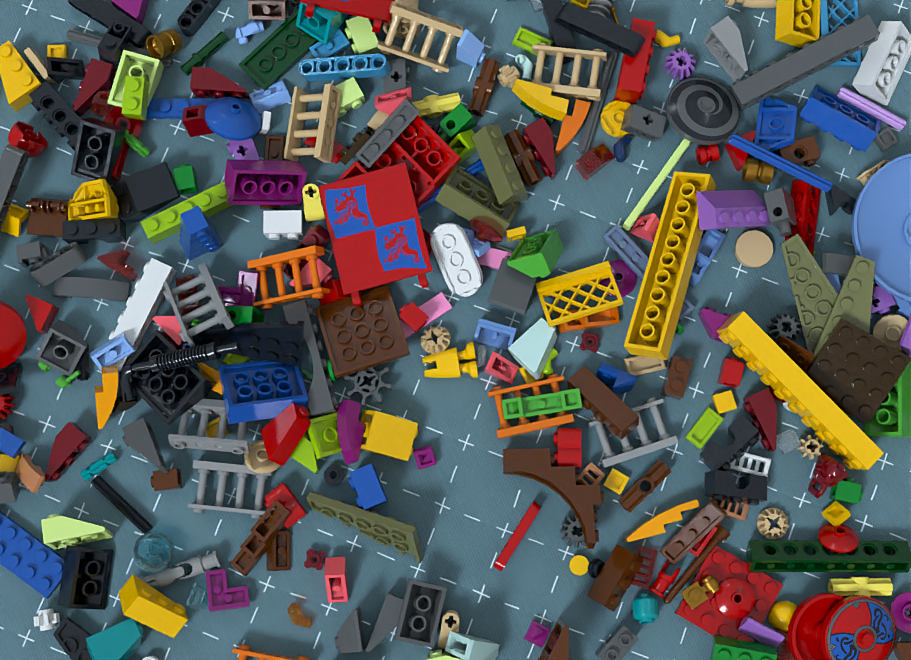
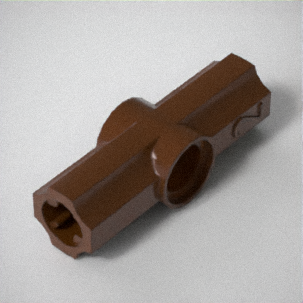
[468,58,500,116]
[504,130,542,187]
[618,460,671,513]

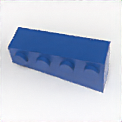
[180,206,223,261]

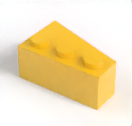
[0,40,42,112]
[118,574,188,638]

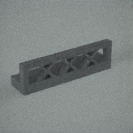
[355,96,420,168]

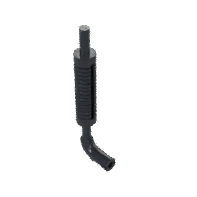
[118,342,240,402]

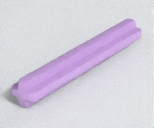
[837,87,907,130]

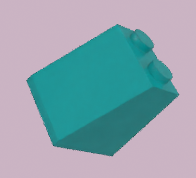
[296,3,349,45]
[86,618,143,660]

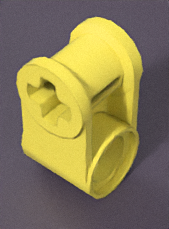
[302,184,325,222]

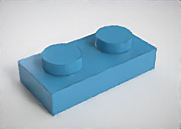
[309,29,350,59]

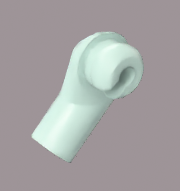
[515,54,533,81]

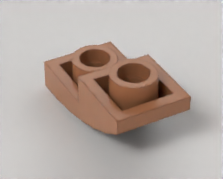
[15,454,45,493]

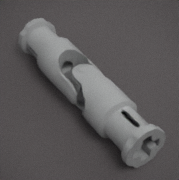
[140,550,222,588]

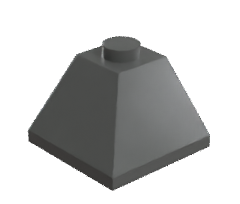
[35,319,87,376]
[335,608,365,653]

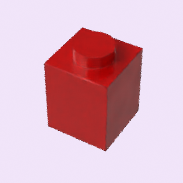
[399,302,429,334]
[717,357,745,388]

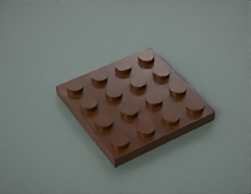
[315,285,410,379]

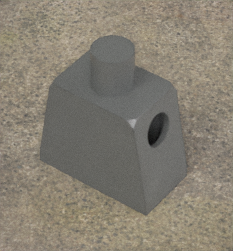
[764,188,797,237]

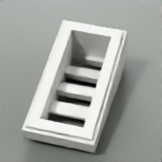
[729,452,771,477]

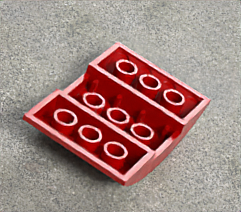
[335,115,461,209]

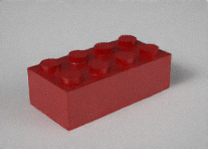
[614,18,657,105]

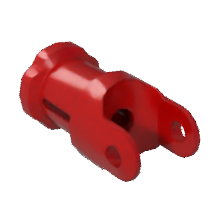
[648,561,680,599]

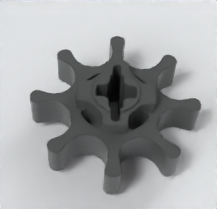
[344,367,393,407]

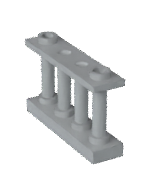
[163,262,234,347]
[587,397,679,469]
[168,399,250,454]
[187,460,274,519]

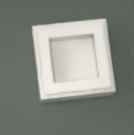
[259,111,272,135]

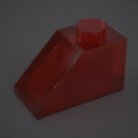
[575,143,615,181]

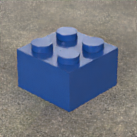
[348,463,388,510]

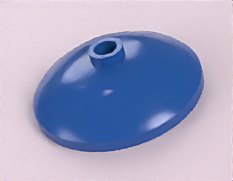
[205,97,262,141]

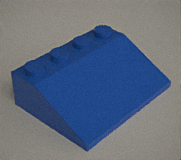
[219,360,308,424]

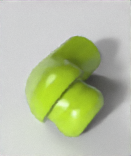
[542,348,558,376]

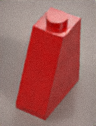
[261,403,311,466]

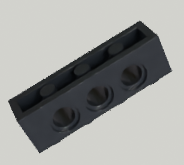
[29,81,81,151]

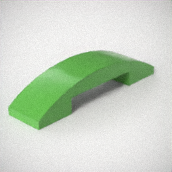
[502,388,582,420]

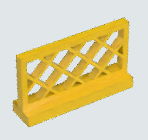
[535,261,623,327]

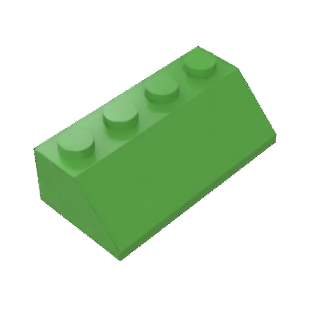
[865,361,911,438]

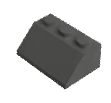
[394,579,447,648]

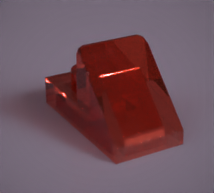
[97,250,137,282]

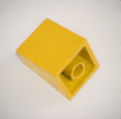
[360,410,418,461]

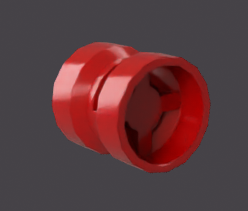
[695,144,720,165]

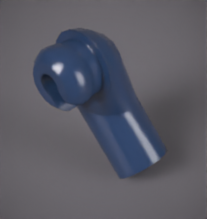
[613,135,631,163]

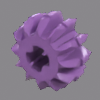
[664,48,696,81]

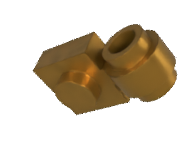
[680,574,720,609]

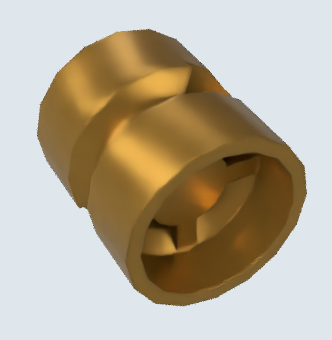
[146,29,182,59]
[742,157,774,185]

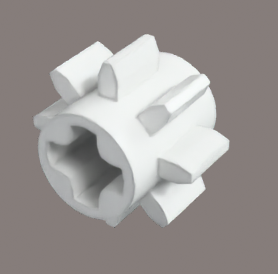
[33,608,60,631]

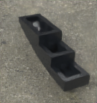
[540,0,576,65]

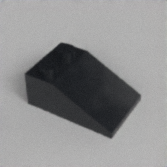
[71,117,126,183]
[111,162,180,222]

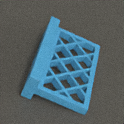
[819,0,861,68]

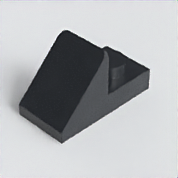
[45,57,85,84]
[825,184,856,216]

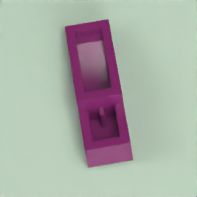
[337,399,365,465]

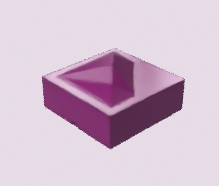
[413,445,437,470]
[524,620,550,648]

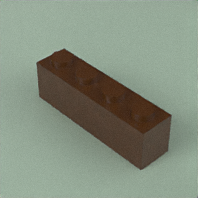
[567,366,639,440]

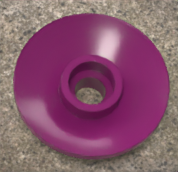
[599,260,637,297]
[890,592,911,633]

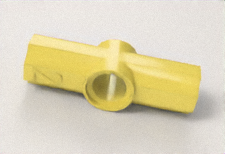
[411,92,461,119]
[828,577,893,597]

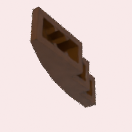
[230,500,291,576]

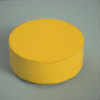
[569,555,589,575]

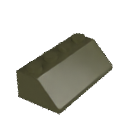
[472,124,529,205]
[435,166,520,240]

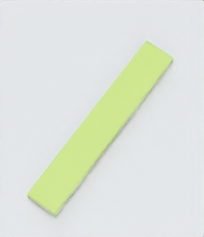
[622,138,691,232]

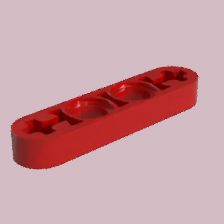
[493,501,542,571]

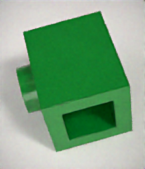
[173,164,199,195]
[829,478,863,505]

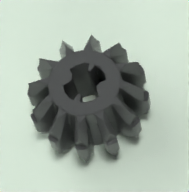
[767,312,801,342]
[560,515,585,548]

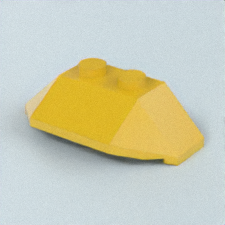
[67,179,119,221]

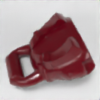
[808,452,848,498]

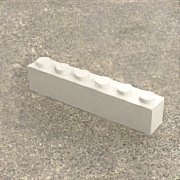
[109,258,176,371]

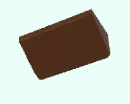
[266,530,290,571]

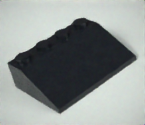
[119,330,216,425]

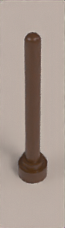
[664,525,731,604]

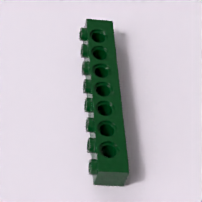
[746,540,911,573]

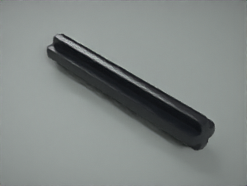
[91,476,152,534]

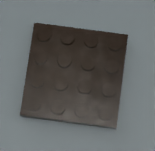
[806,318,911,423]

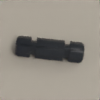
[77,343,89,381]

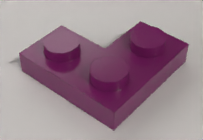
[218,269,260,308]
[205,569,250,612]

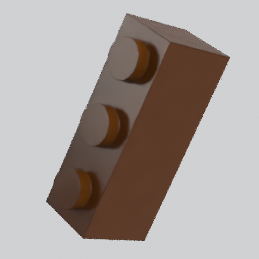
[587,544,643,612]

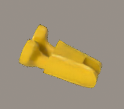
[422,342,478,378]

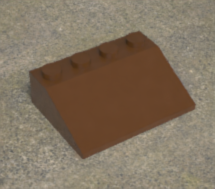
[538,619,569,660]

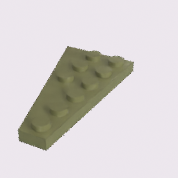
[780,233,838,353]
[811,254,875,364]
[306,492,424,564]

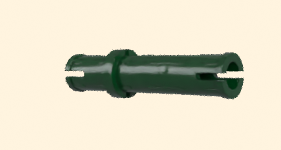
[180,31,229,76]

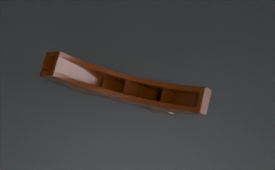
[503,448,604,549]

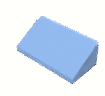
[249,80,291,114]
[90,332,135,370]

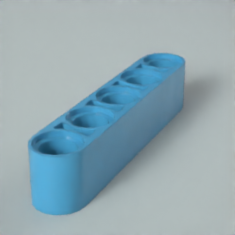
[298,53,391,82]

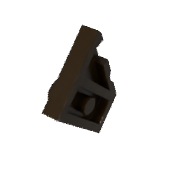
[339,127,371,165]

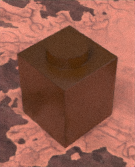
[151,468,182,491]

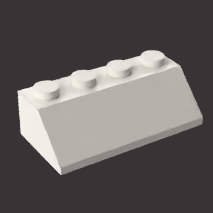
[852,21,911,106]

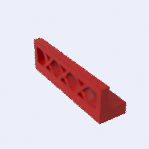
[785,180,821,256]

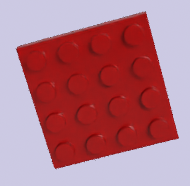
[675,546,783,642]

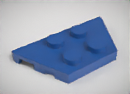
[754,98,798,158]

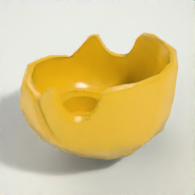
[768,600,797,631]

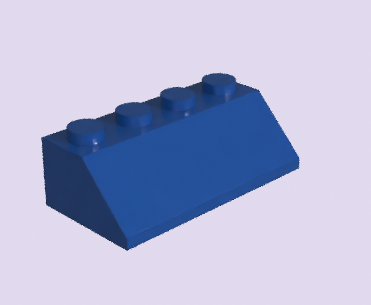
[799,85,881,152]

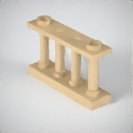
[377,1,464,73]
[527,43,608,101]
[284,84,342,163]

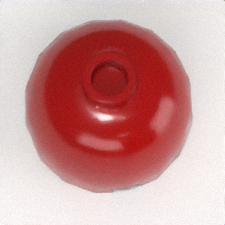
[8,121,48,158]

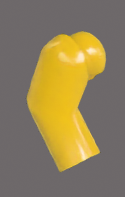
[655,30,680,48]

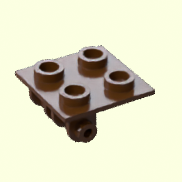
[26,197,69,237]
[776,335,815,372]

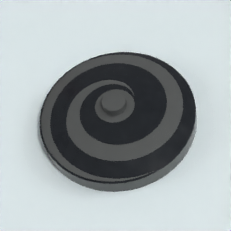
[665,77,740,145]

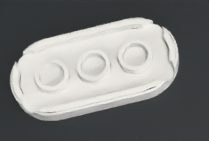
[430,223,483,297]

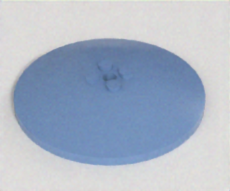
[851,153,911,302]

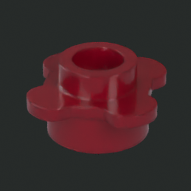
[579,332,600,353]
[304,549,326,570]

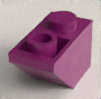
[698,307,731,345]

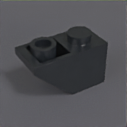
[97,19,132,67]

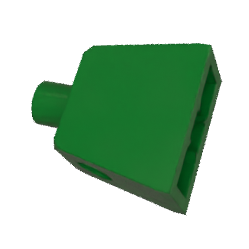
[438,103,477,142]
[226,306,265,326]

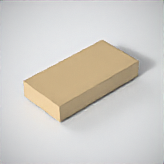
[24,47,55,84]
[624,356,666,376]

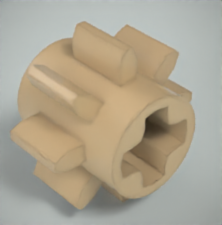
[497,65,520,88]
[797,435,823,460]

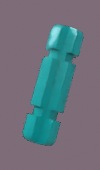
[80,452,117,480]

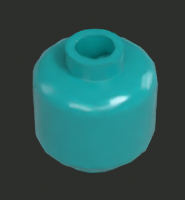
[632,593,659,624]

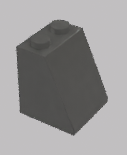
[487,256,537,314]

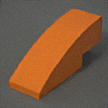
[554,99,591,156]
[556,307,620,333]

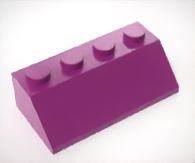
[224,159,307,205]

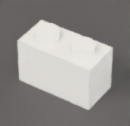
[263,210,304,240]

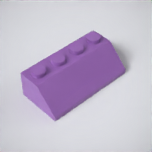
[696,190,770,230]

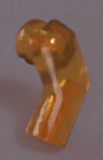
[288,603,313,629]

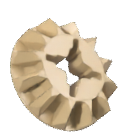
[420,325,451,354]
[757,508,789,539]

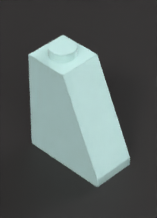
[508,317,557,380]
[445,631,500,660]

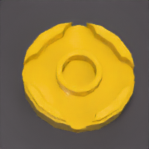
[600,100,632,137]

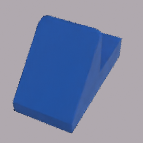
[595,362,638,395]

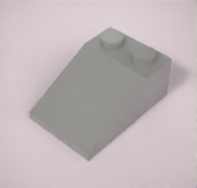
[703,16,748,82]

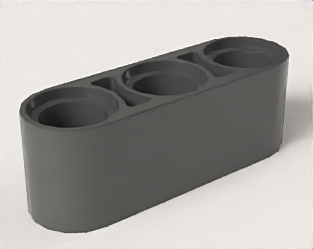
[29,242,88,287]

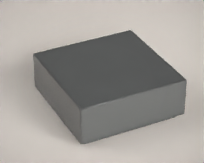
[873,126,899,153]

